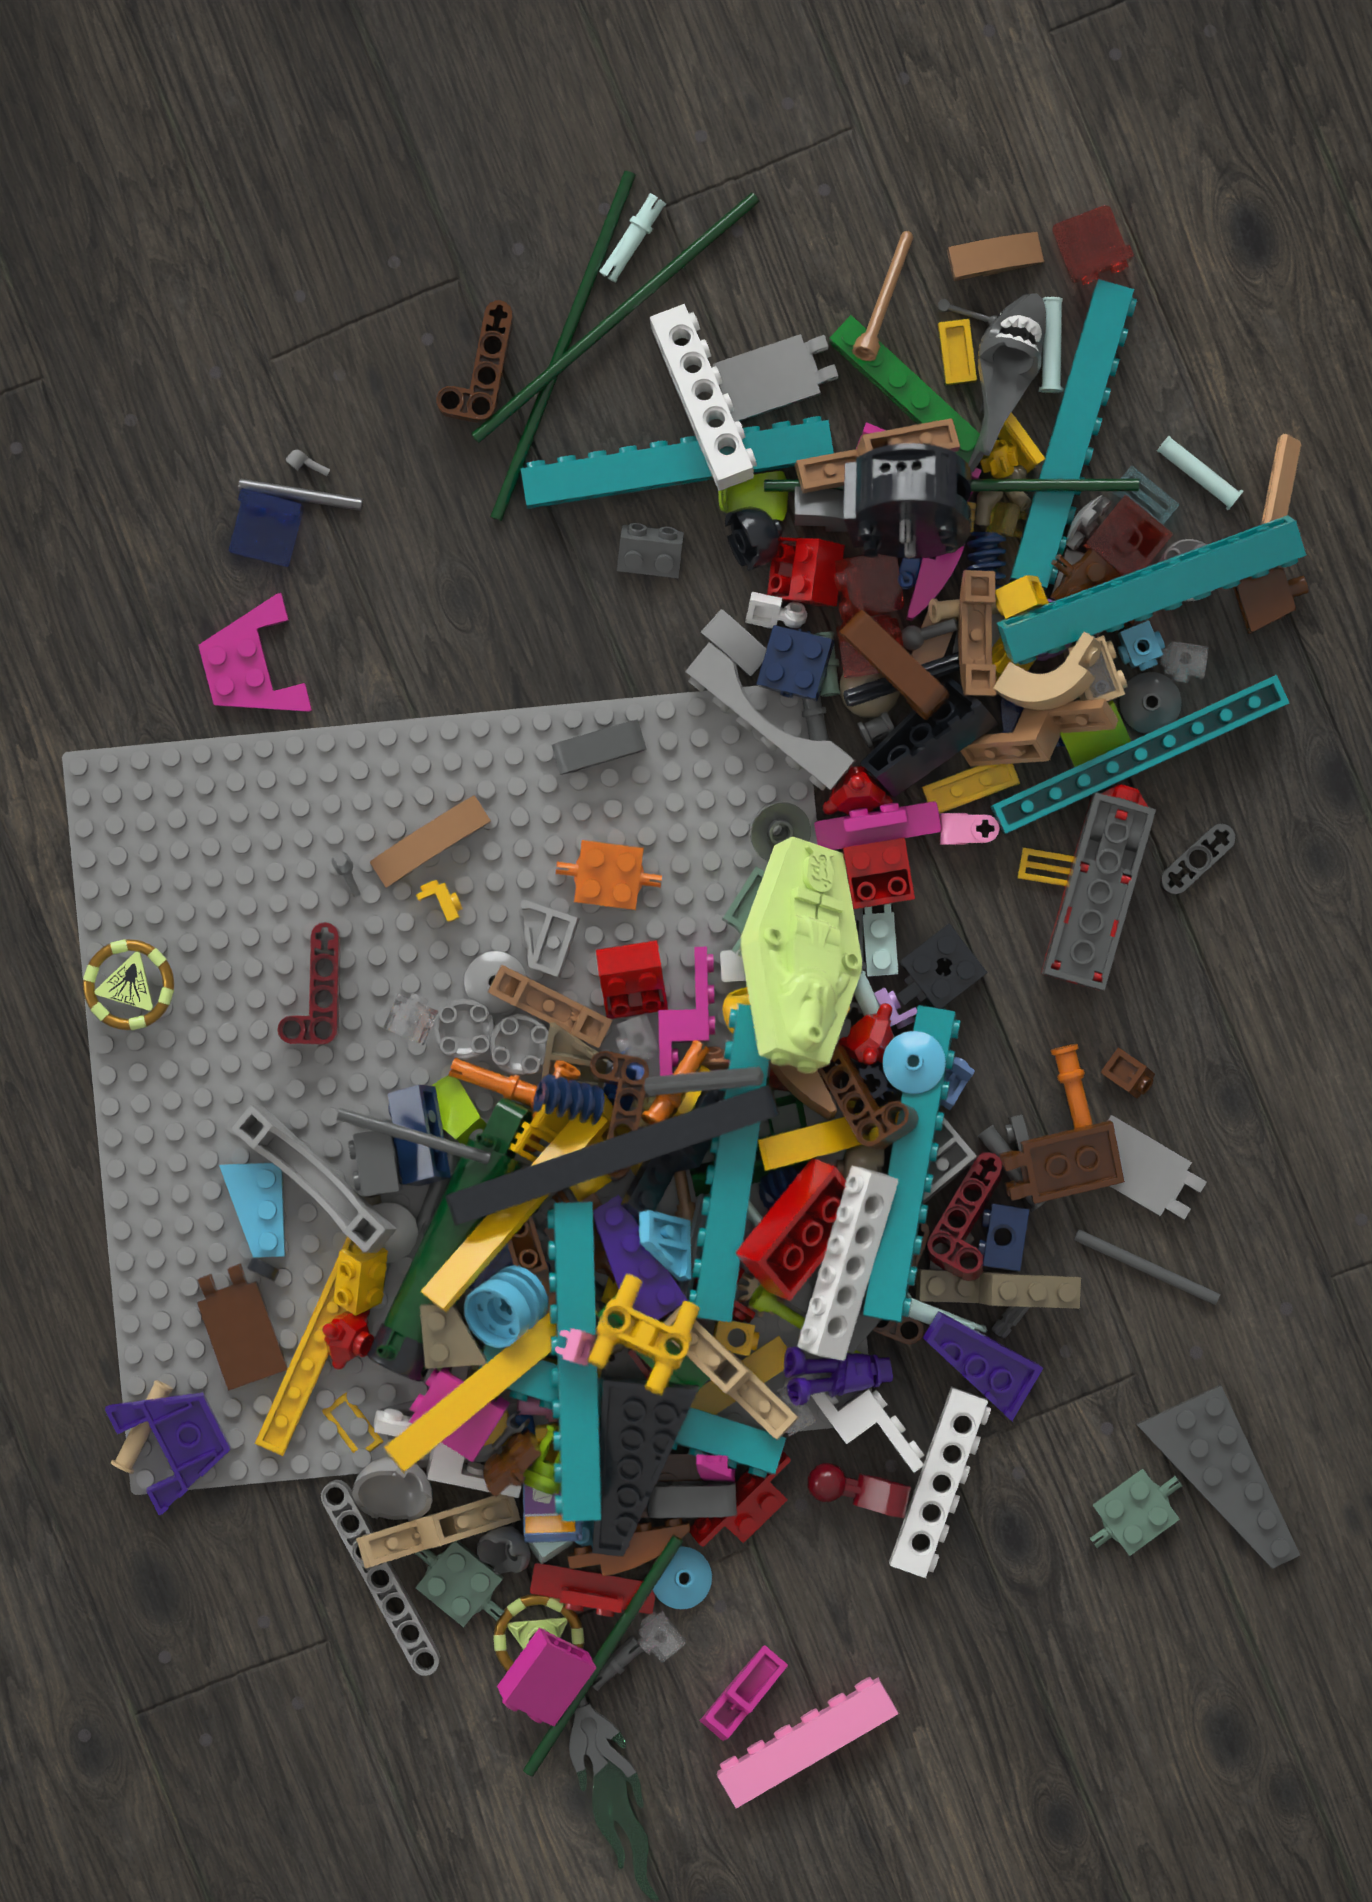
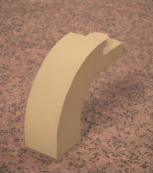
[993,632,1102,710]

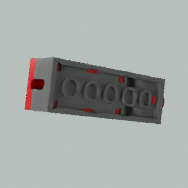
[1041,784,1156,991]

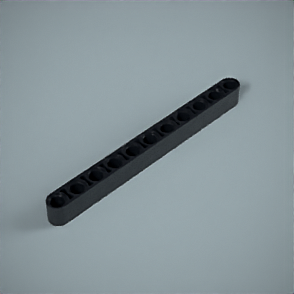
[445,1084,780,1226]

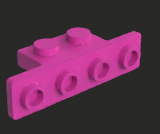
[814,801,941,850]

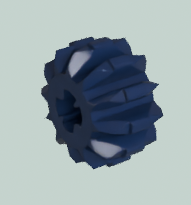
[844,1061,896,1108]
[758,1166,803,1211]

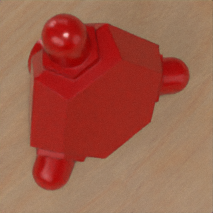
[822,766,893,815]
[838,1003,894,1065]
[322,1309,374,1370]

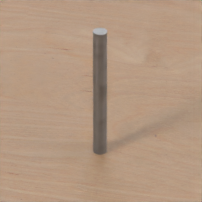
[238,478,363,511]

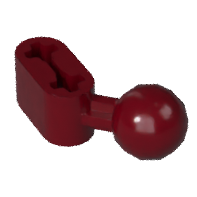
[807,1463,911,1518]

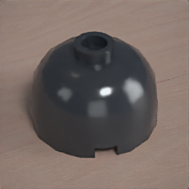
[725,506,782,571]

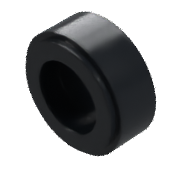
[247,1258,279,1282]

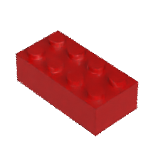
[735,1158,846,1301]

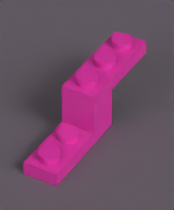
[658,947,715,1076]

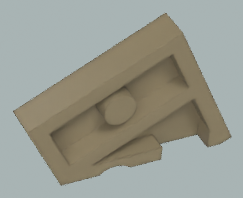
[541,1022,608,1090]
[420,1303,487,1369]

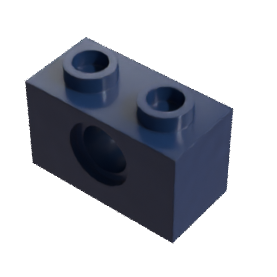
[978,1203,1029,1271]

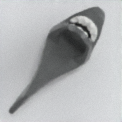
[968,293,1046,472]

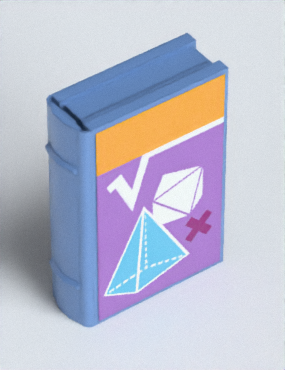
[523,1464,584,1543]

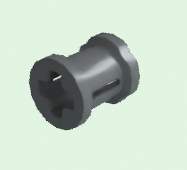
[857,712,895,748]

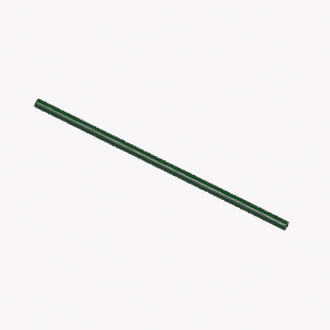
[490,170,636,521]
[471,192,760,443]
[764,479,1139,492]

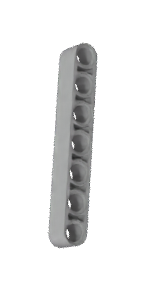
[321,1480,440,1676]

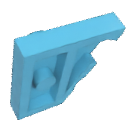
[639,1210,691,1281]

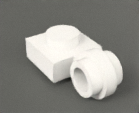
[745,592,807,629]

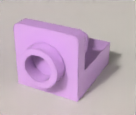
[874,988,917,1029]

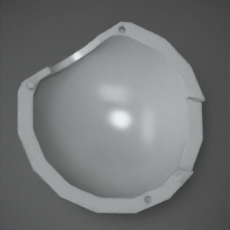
[352,1456,433,1522]

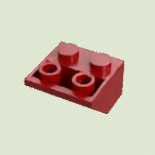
[767,538,845,607]
[842,837,915,909]
[596,940,668,1019]

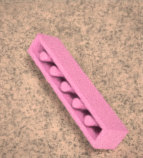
[717,1677,898,1808]

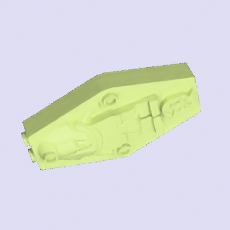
[741,836,862,1073]

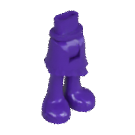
[784,1347,893,1406]

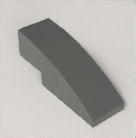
[794,486,848,532]

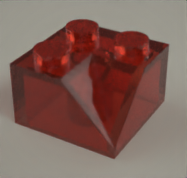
[1083,495,1173,576]

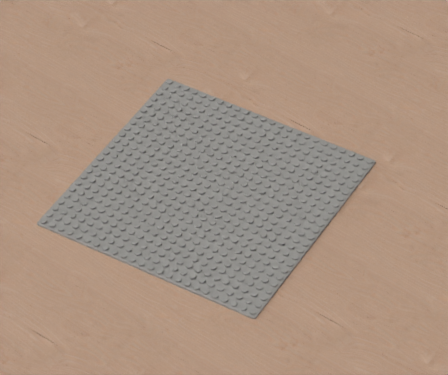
[62,686,872,1495]

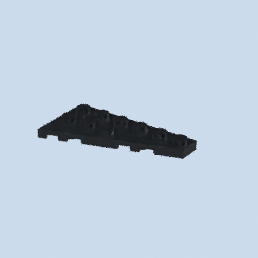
[592,1375,699,1557]

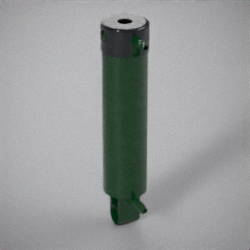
[367,1098,533,1382]

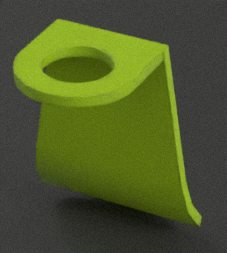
[718,471,788,521]
[432,1075,487,1145]

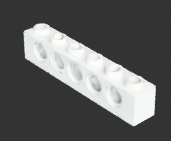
[650,304,757,491]
[797,1166,899,1361]
[889,1386,991,1578]

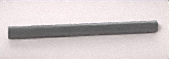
[336,1108,491,1165]
[1074,1229,1220,1305]

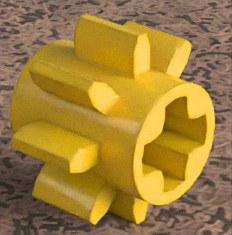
[980,440,1020,479]

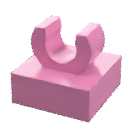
[555,1328,596,1366]

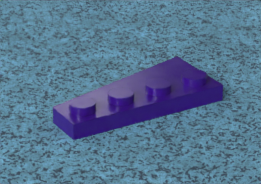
[923,1311,1043,1421]

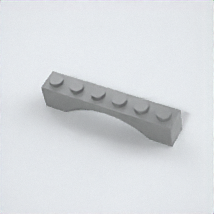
[685,643,856,791]
[231,1105,397,1253]

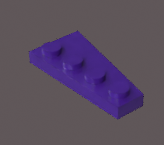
[593,1195,687,1320]

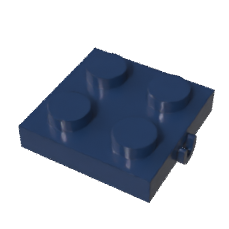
[757,625,835,701]

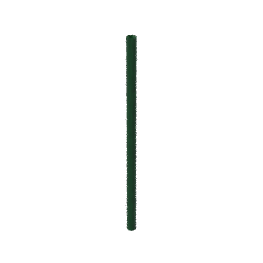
[523,1535,683,1777]

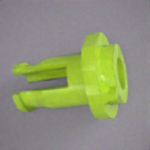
[523,1424,561,1495]

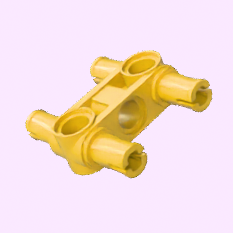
[587,1274,700,1395]

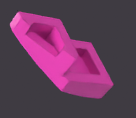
[696,1455,735,1482]

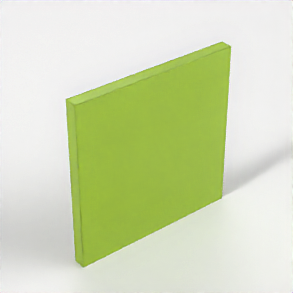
[1060,700,1131,767]

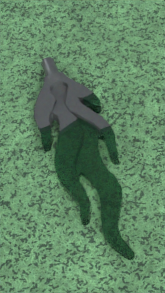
[569,1697,659,1902]

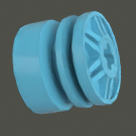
[464,1265,548,1348]

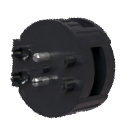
[844,443,972,559]

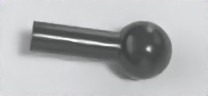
[900,618,958,650]

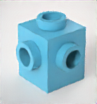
[1117,620,1165,671]

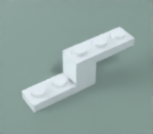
[798,1373,924,1472]
[374,1409,521,1498]

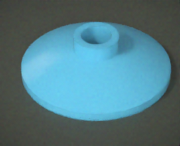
[883,1031,946,1094]
[653,1546,712,1609]

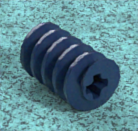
[967,532,1007,595]
[533,1074,604,1125]

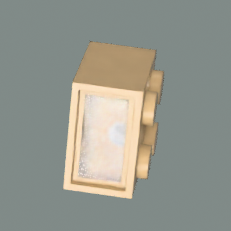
[1063,635,1127,702]

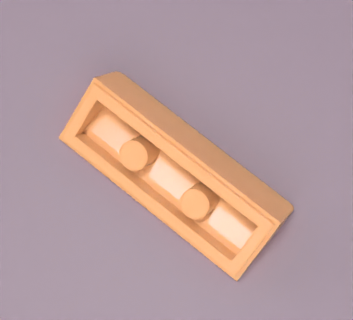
[1261,434,1301,525]

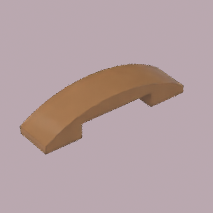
[958,570,996,696]
[370,795,491,888]
[488,964,613,1048]

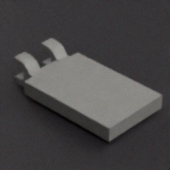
[713,334,838,422]
[1107,1115,1207,1219]

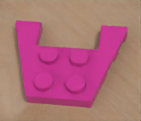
[198,593,312,712]

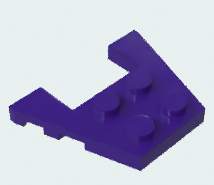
[105,1392,231,1515]

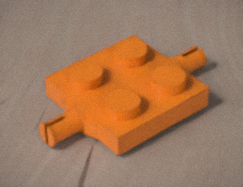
[556,839,662,910]

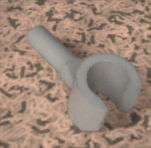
[286,450,330,476]

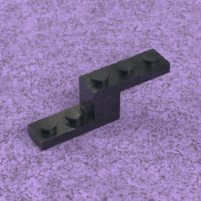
[621,1089,725,1221]

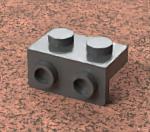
[617,523,684,578]

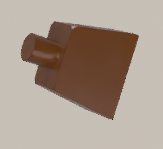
[1233,568,1309,634]

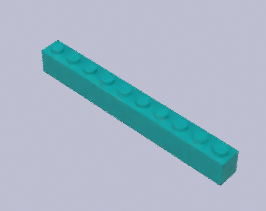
[1009,279,1137,591]
[521,416,834,509]
[997,515,1306,665]
[990,675,1290,835]
[688,1003,769,1322]
[863,1005,961,1323]
[547,1202,601,1521]
[476,1344,786,1478]

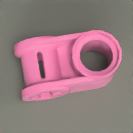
[940,813,999,845]

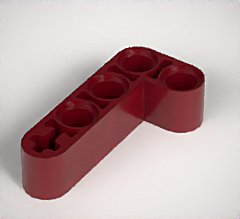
[277,922,341,1044]
[927,1152,1002,1281]

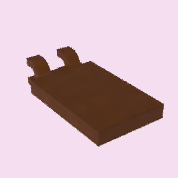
[999,1120,1124,1204]
[197,1263,288,1391]

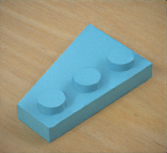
[219,1163,285,1258]

